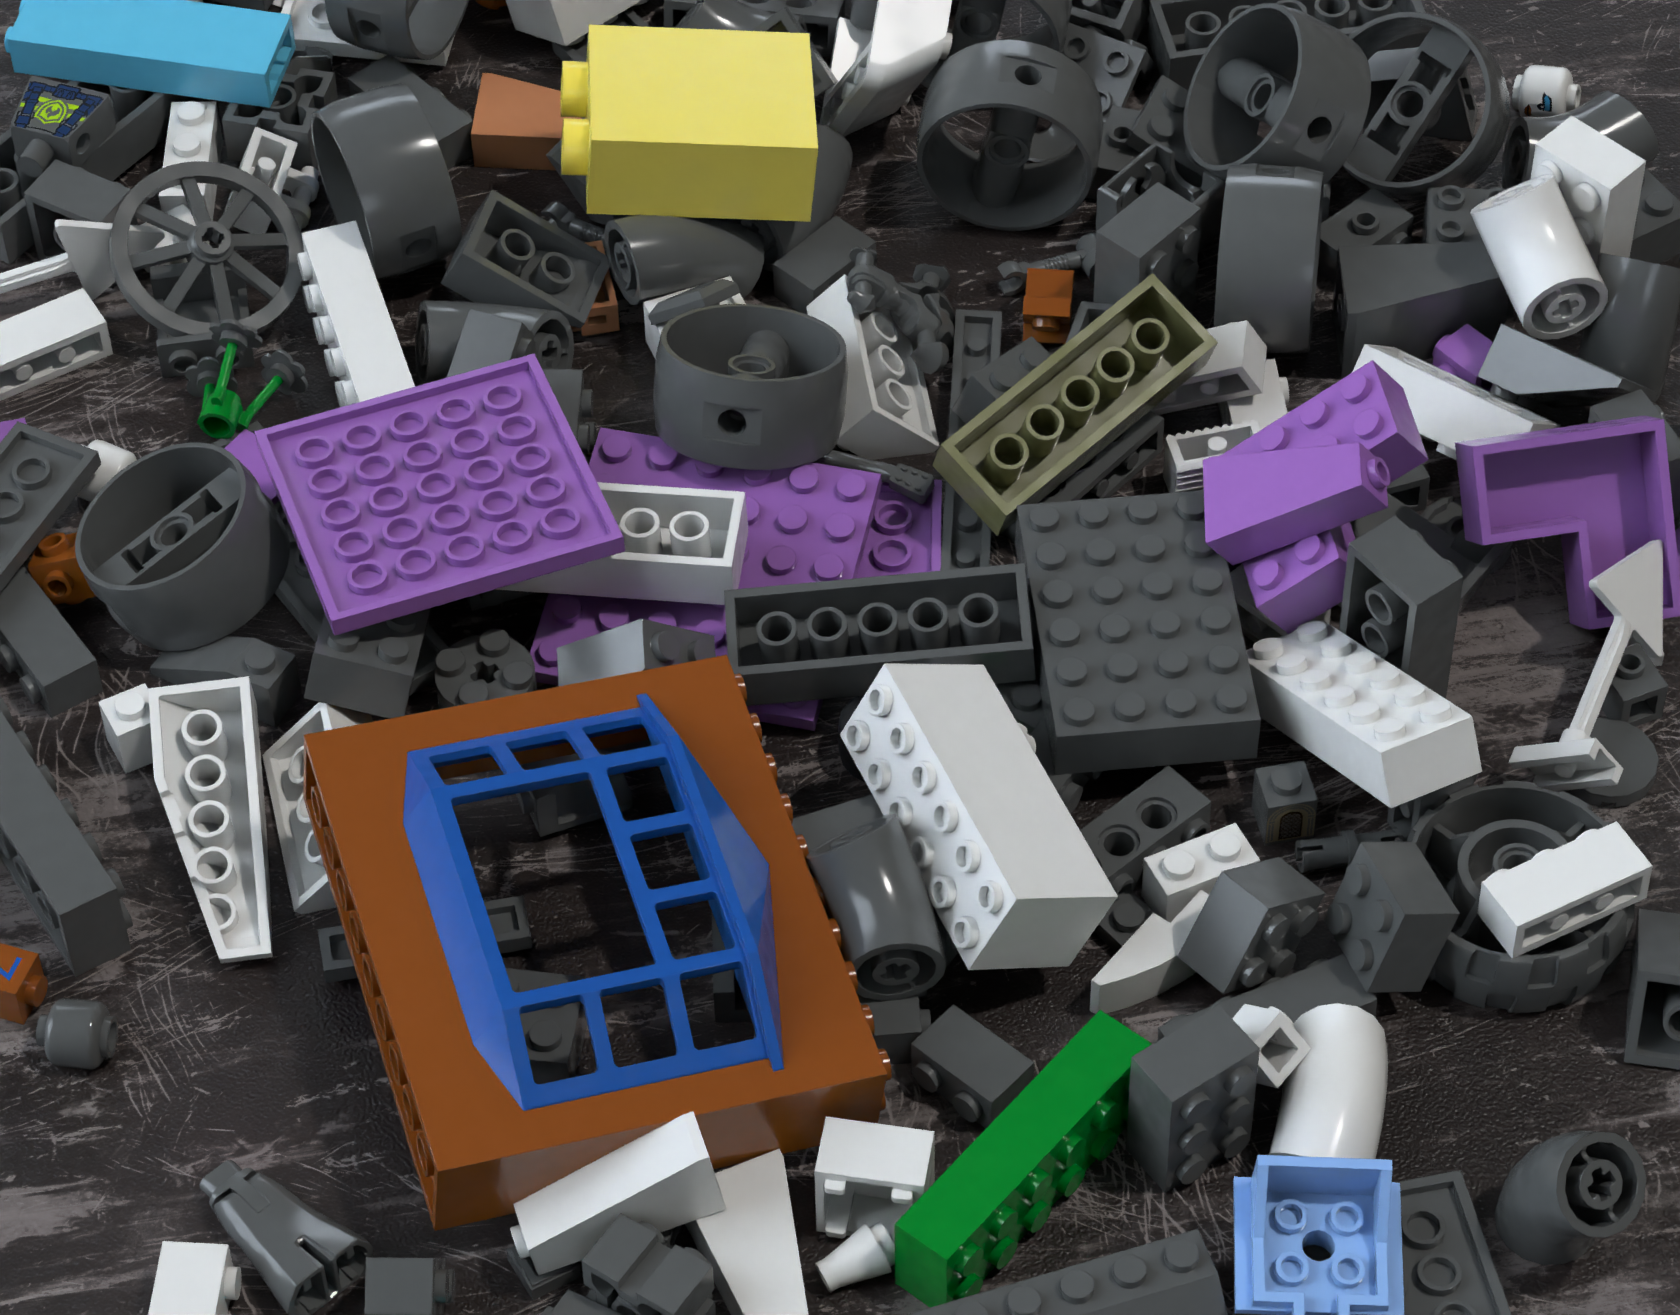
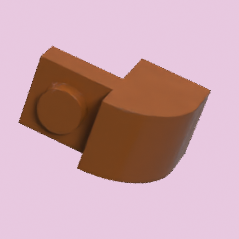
[1023,268,1074,344]

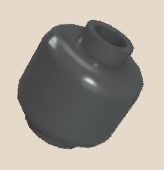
[36,998,118,1070]

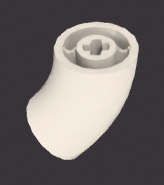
[1470,174,1608,340]
[1269,1003,1388,1159]

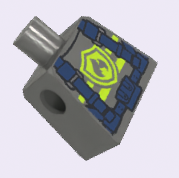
[10,75,116,177]

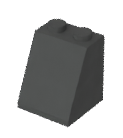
[557,619,716,755]
[1624,909,1680,1070]

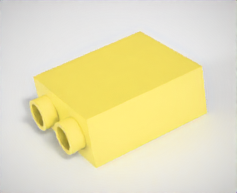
[560,24,818,222]

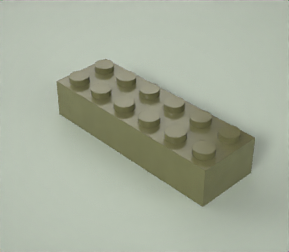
[932,273,1218,536]

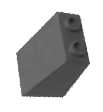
[1331,241,1514,379]

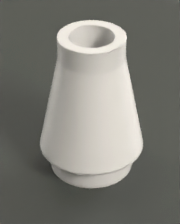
[815,1222,895,1293]

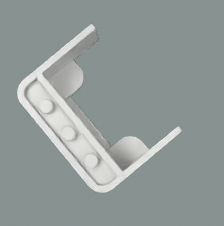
[820,0,953,137]

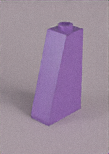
[1203,442,1390,565]

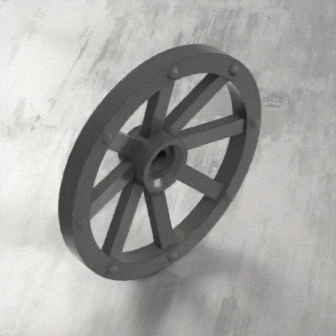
[109,161,304,337]

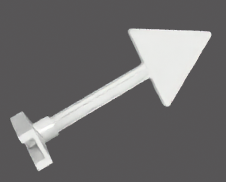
[0,219,165,300]
[1508,539,1663,791]

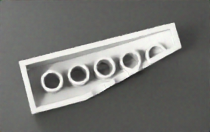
[148,676,273,963]

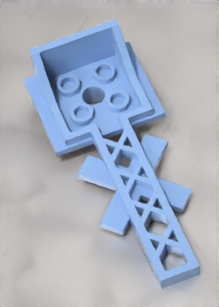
[1233,1155,1404,1315]

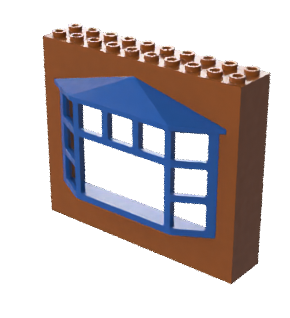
[303,655,892,1231]

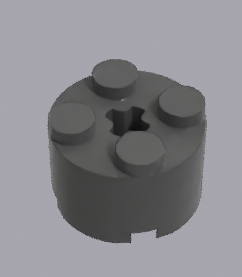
[435,628,537,709]

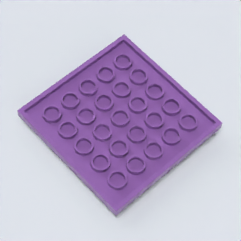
[254,354,625,636]
[530,427,882,731]

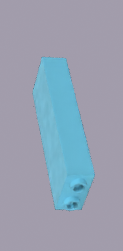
[4,0,296,108]

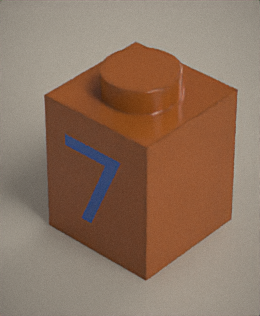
[0,943,48,1025]

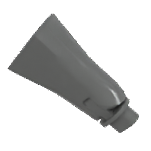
[200,1160,373,1315]

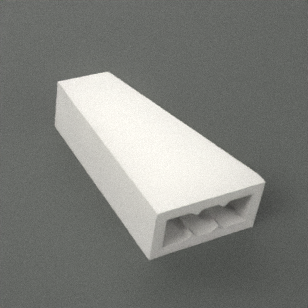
[510,1111,727,1276]
[685,1149,809,1315]

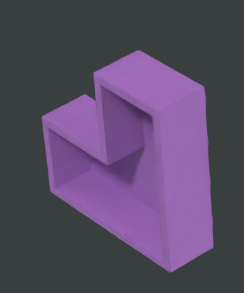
[1220,360,1429,634]
[1455,416,1680,630]

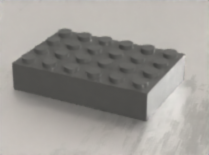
[1015,490,1261,775]

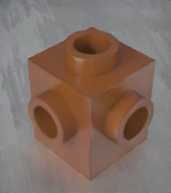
[27,532,96,605]

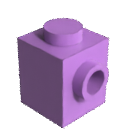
[1432,324,1493,391]

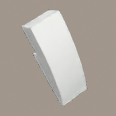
[1090,890,1209,1014]

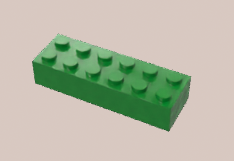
[895,1010,1152,1308]

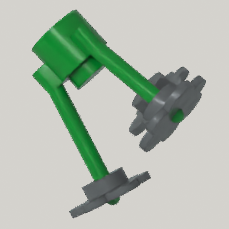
[185,319,308,439]

